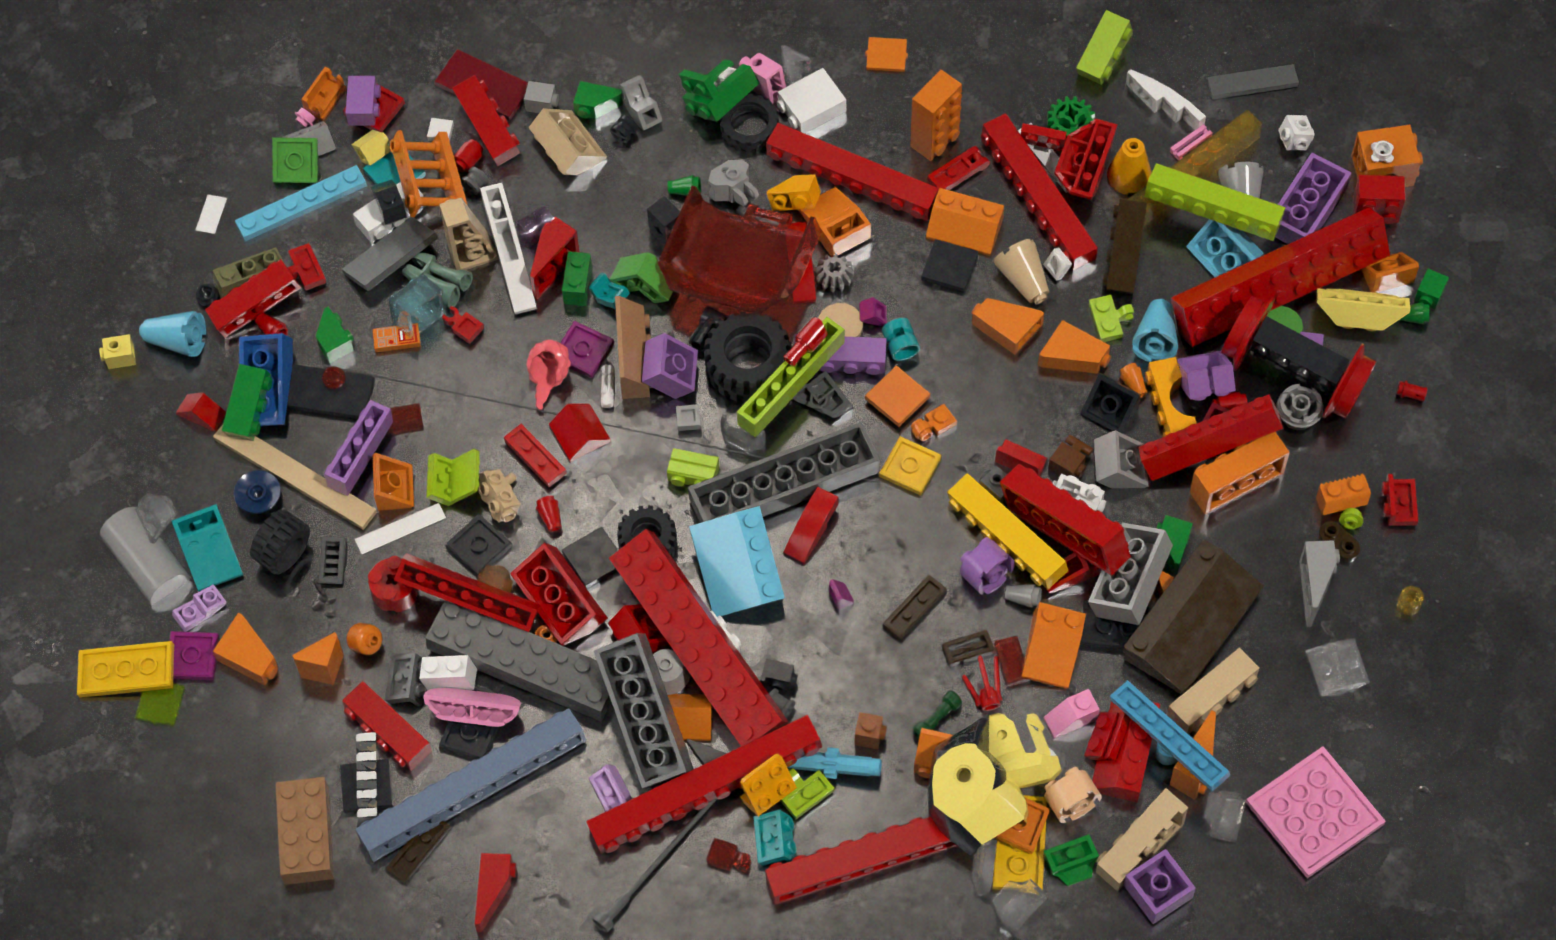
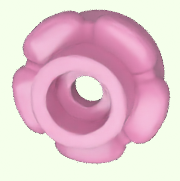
[295,108,316,127]

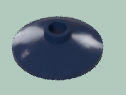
[234,470,281,514]

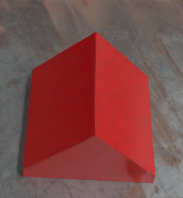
[549,404,611,462]

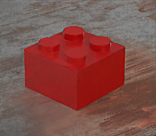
[1353,175,1405,224]

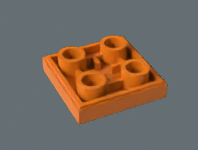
[865,366,930,427]

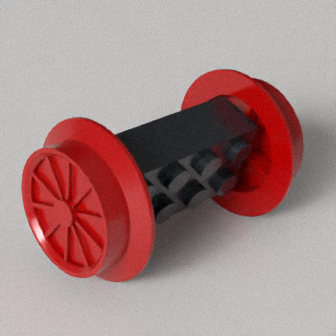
[1221,296,1377,419]

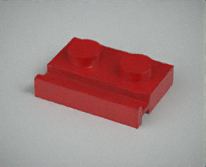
[1021,123,1067,151]
[1084,712,1131,761]

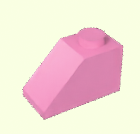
[1043,689,1100,739]

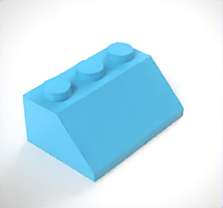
[1186,219,1265,277]

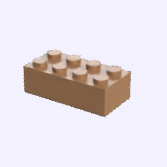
[276,777,334,885]

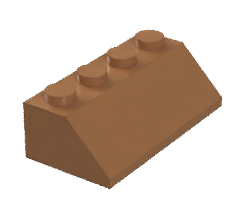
[615,296,653,399]

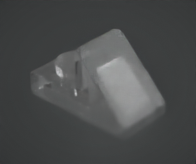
[781,45,811,86]

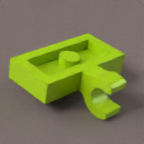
[1089,295,1134,342]
[781,768,834,820]

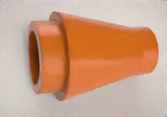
[1119,363,1148,398]

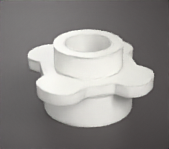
[1371,141,1394,163]

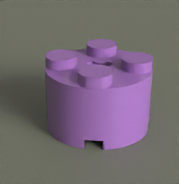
[960,537,1015,595]

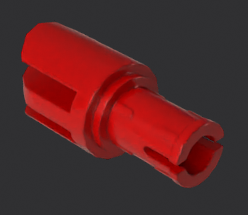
[783,317,828,367]

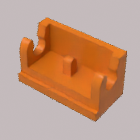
[301,67,347,121]

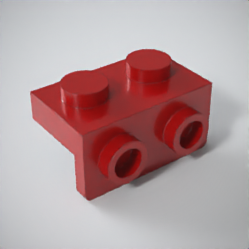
[1382,474,1418,526]

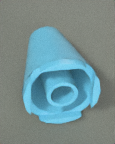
[1132,299,1178,362]
[139,311,207,357]

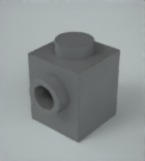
[980,465,1007,505]

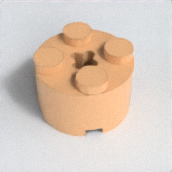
[1044,767,1102,823]

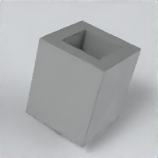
[524,81,559,113]

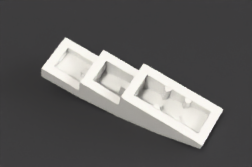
[1126,70,1206,130]

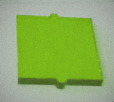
[135,684,185,726]

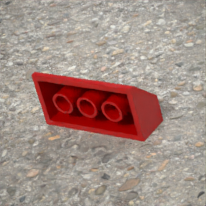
[510,543,608,645]
[1092,702,1160,803]

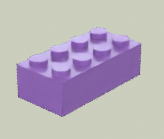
[1275,153,1351,244]

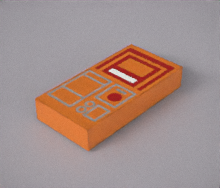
[373,323,421,353]

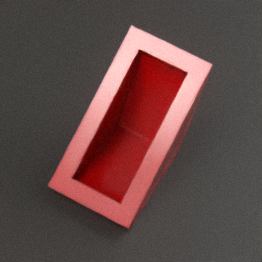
[176,393,226,432]

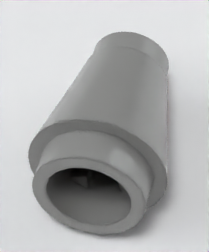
[1005,584,1042,608]

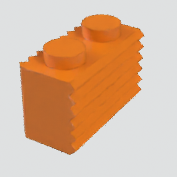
[1316,473,1371,515]

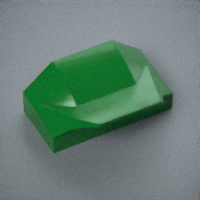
[1043,834,1099,886]

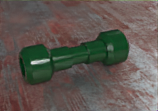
[912,691,962,739]

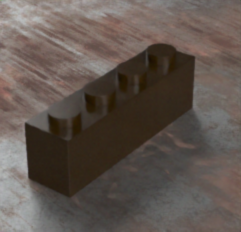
[1103,199,1147,295]

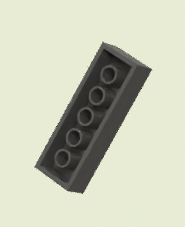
[593,633,694,789]

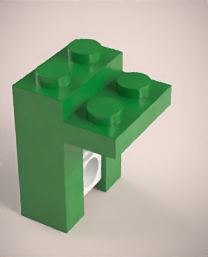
[678,59,760,122]

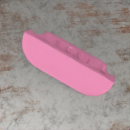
[424,688,521,727]

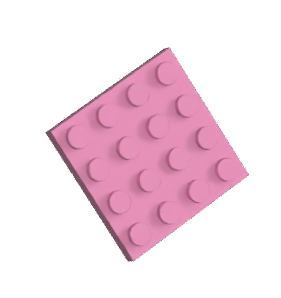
[1245,746,1386,879]

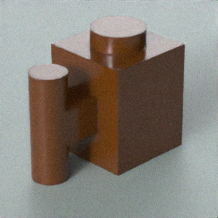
[1048,434,1094,478]

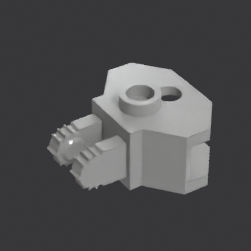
[708,160,759,206]

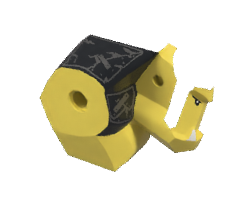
[928,713,1062,856]

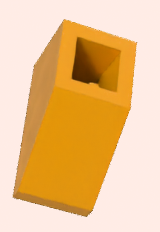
[767,174,821,211]

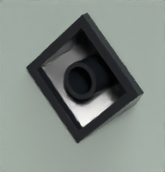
[1080,373,1141,434]

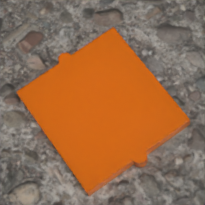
[865,37,908,72]

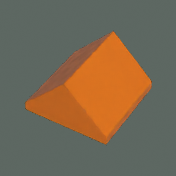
[1361,252,1419,293]
[373,453,414,511]
[292,632,344,685]
[668,694,713,741]

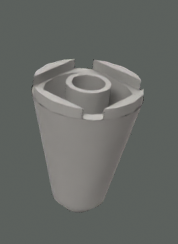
[1218,162,1264,198]

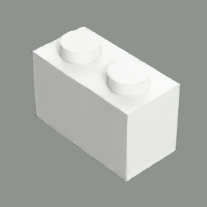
[419,655,477,691]

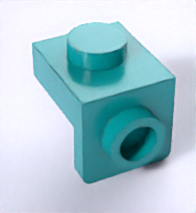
[589,273,630,309]

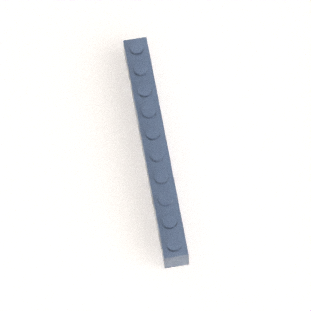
[355,708,586,862]

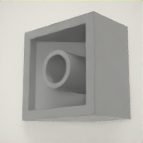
[1094,430,1148,488]

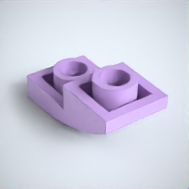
[172,584,226,632]

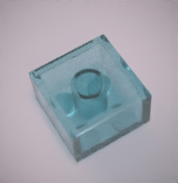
[388,273,444,339]

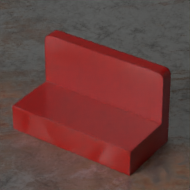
[995,439,1048,476]

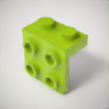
[427,449,480,506]

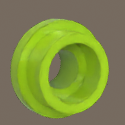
[1339,508,1363,529]

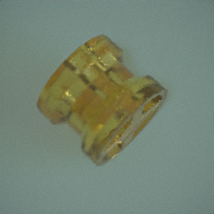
[1397,586,1424,615]

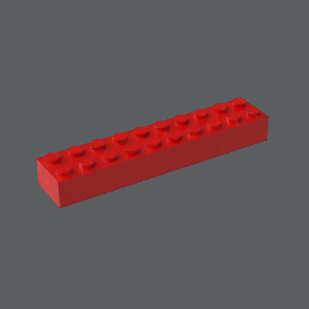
[1171,207,1390,347]
[609,529,789,746]

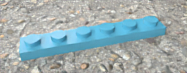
[235,165,367,242]

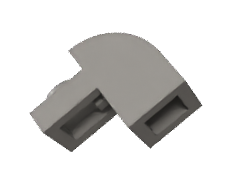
[620,75,663,130]

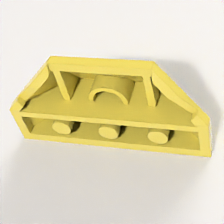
[1317,288,1410,331]

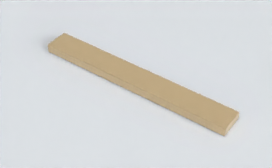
[213,425,377,530]

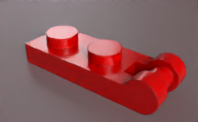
[927,146,990,190]

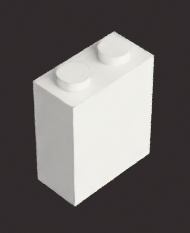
[777,68,846,133]

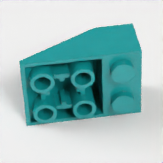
[172,504,243,592]

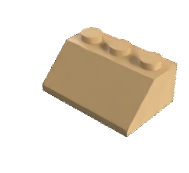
[529,108,607,175]

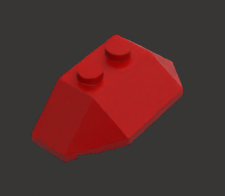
[1054,119,1118,200]

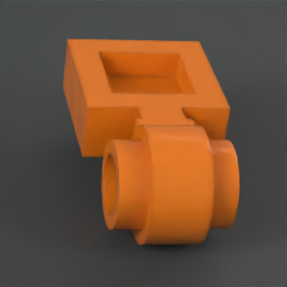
[911,404,957,442]

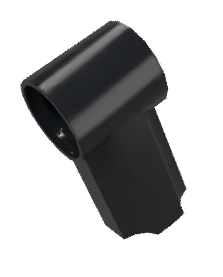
[688,306,728,353]

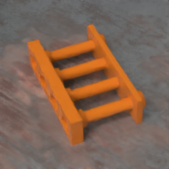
[390,130,467,217]

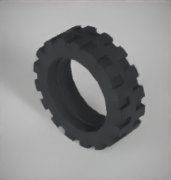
[720,94,779,153]

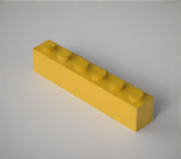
[947,473,1068,589]

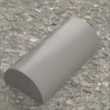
[100,507,192,606]

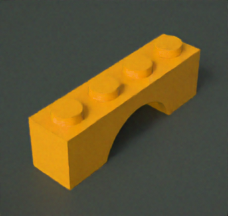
[1145,357,1197,437]

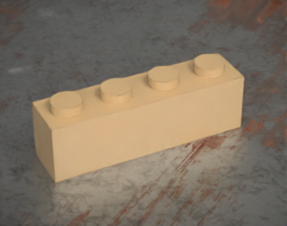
[1167,647,1259,734]

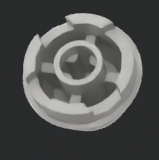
[1277,384,1324,430]
[653,649,691,695]

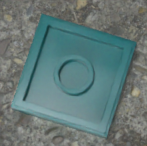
[363,151,426,185]

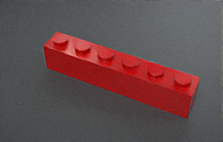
[1138,394,1283,481]
[394,553,540,632]

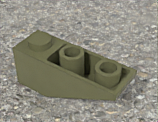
[213,247,284,298]

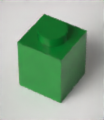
[1414,269,1449,310]

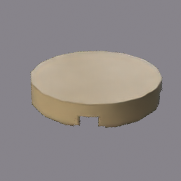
[818,303,863,337]

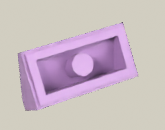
[589,764,633,811]

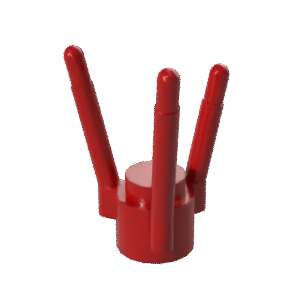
[962,656,1003,711]

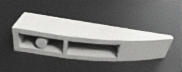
[480,183,537,314]

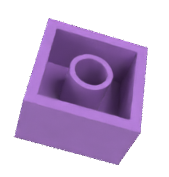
[642,333,698,399]
[1123,849,1196,924]

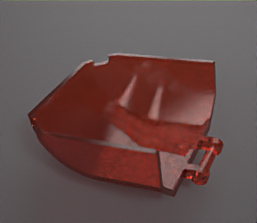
[658,186,822,314]

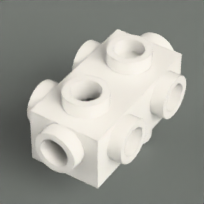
[1053,474,1107,512]

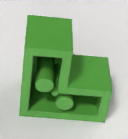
[610,252,679,303]

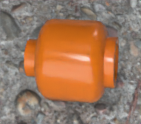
[346,623,382,655]

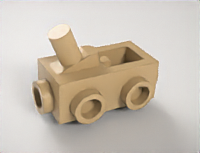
[478,469,520,523]

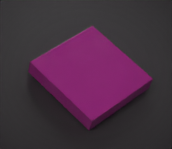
[560,321,614,379]
[170,631,220,680]

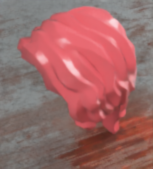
[526,339,571,410]

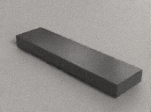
[1207,64,1299,100]

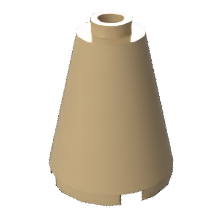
[993,239,1049,304]

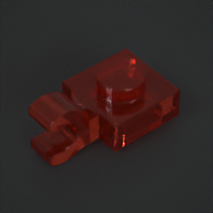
[706,838,752,871]

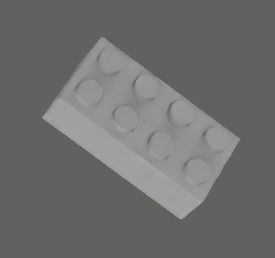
[1088,523,1173,625]

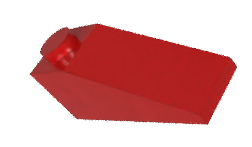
[475,853,517,932]

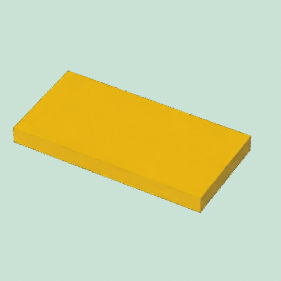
[77,641,174,698]
[993,795,1047,893]

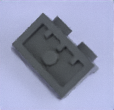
[385,653,425,706]

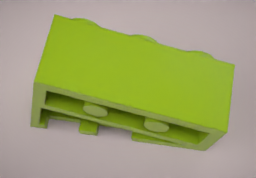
[1076,10,1133,85]

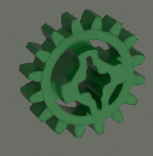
[1047,96,1095,138]

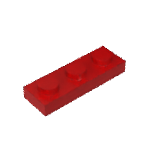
[504,423,567,487]

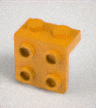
[740,754,797,817]

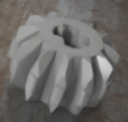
[815,253,854,292]

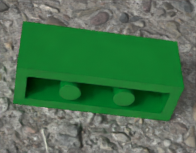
[222,364,272,441]

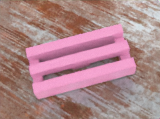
[1170,124,1219,167]

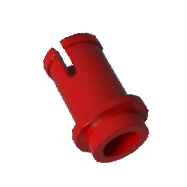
[1396,380,1427,402]

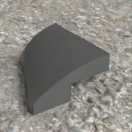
[792,370,854,418]

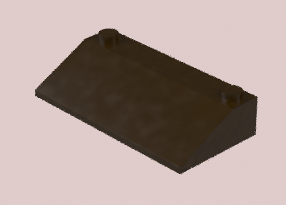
[1124,539,1264,695]

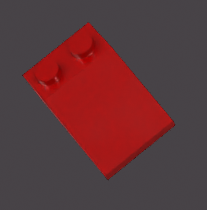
[530,216,580,300]

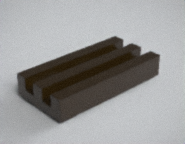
[942,629,995,667]

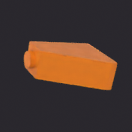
[972,298,1044,355]
[1038,320,1111,374]
[213,613,278,685]

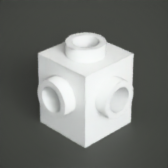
[1278,115,1314,150]

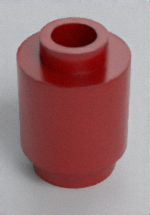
[454,139,484,172]
[1212,392,1247,410]

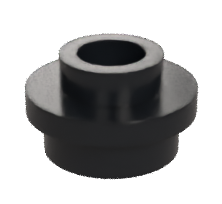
[195,284,219,306]

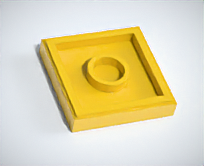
[879,436,942,496]

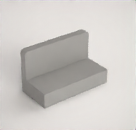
[282,121,336,156]

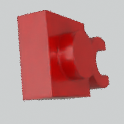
[442,306,484,344]

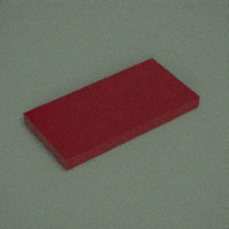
[434,49,528,121]

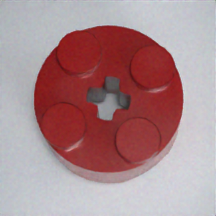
[368,556,418,612]

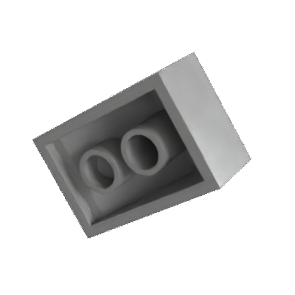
[1299,541,1340,627]

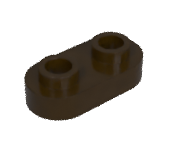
[1318,521,1360,563]

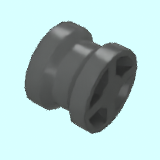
[461,167,489,195]

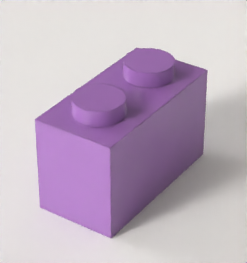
[346,76,381,126]

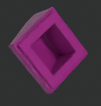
[860,297,887,326]
[829,579,854,610]

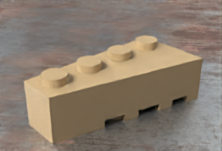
[439,198,499,270]
[1096,788,1188,892]

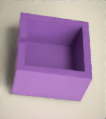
[1177,350,1236,401]

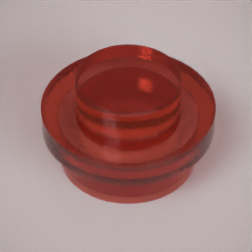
[322,366,346,389]

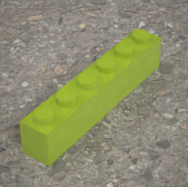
[1144,163,1286,241]
[737,317,845,438]

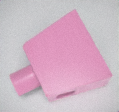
[739,53,786,106]

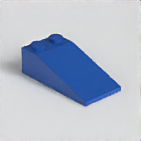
[239,333,293,427]

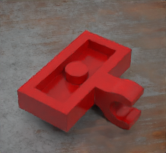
[288,243,326,291]

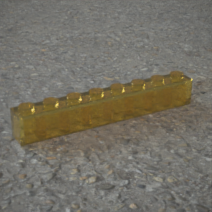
[1113,109,1263,225]

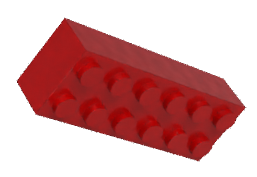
[1000,464,1131,576]

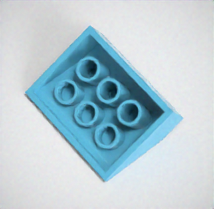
[689,506,785,617]

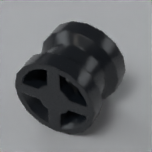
[610,115,638,143]

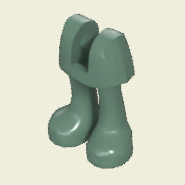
[402,252,473,308]

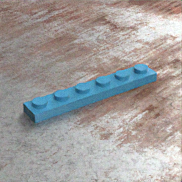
[1110,681,1230,791]

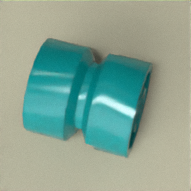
[882,318,920,361]

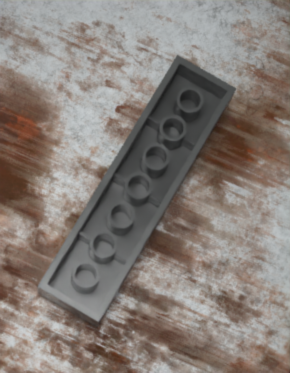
[688,421,880,523]
[425,600,611,722]

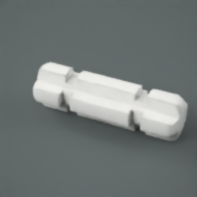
[601,365,615,408]

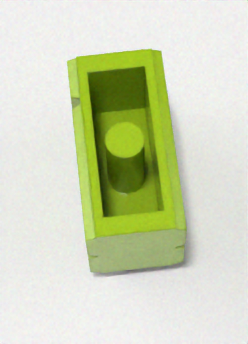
[667,448,720,486]

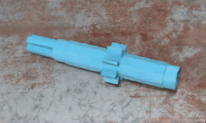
[787,748,882,779]

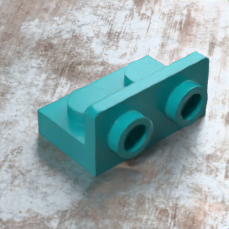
[754,810,797,866]

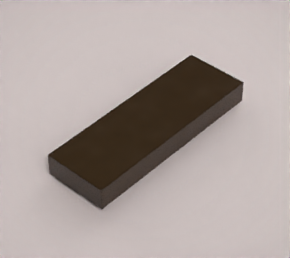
[883,575,947,641]
[385,821,451,884]

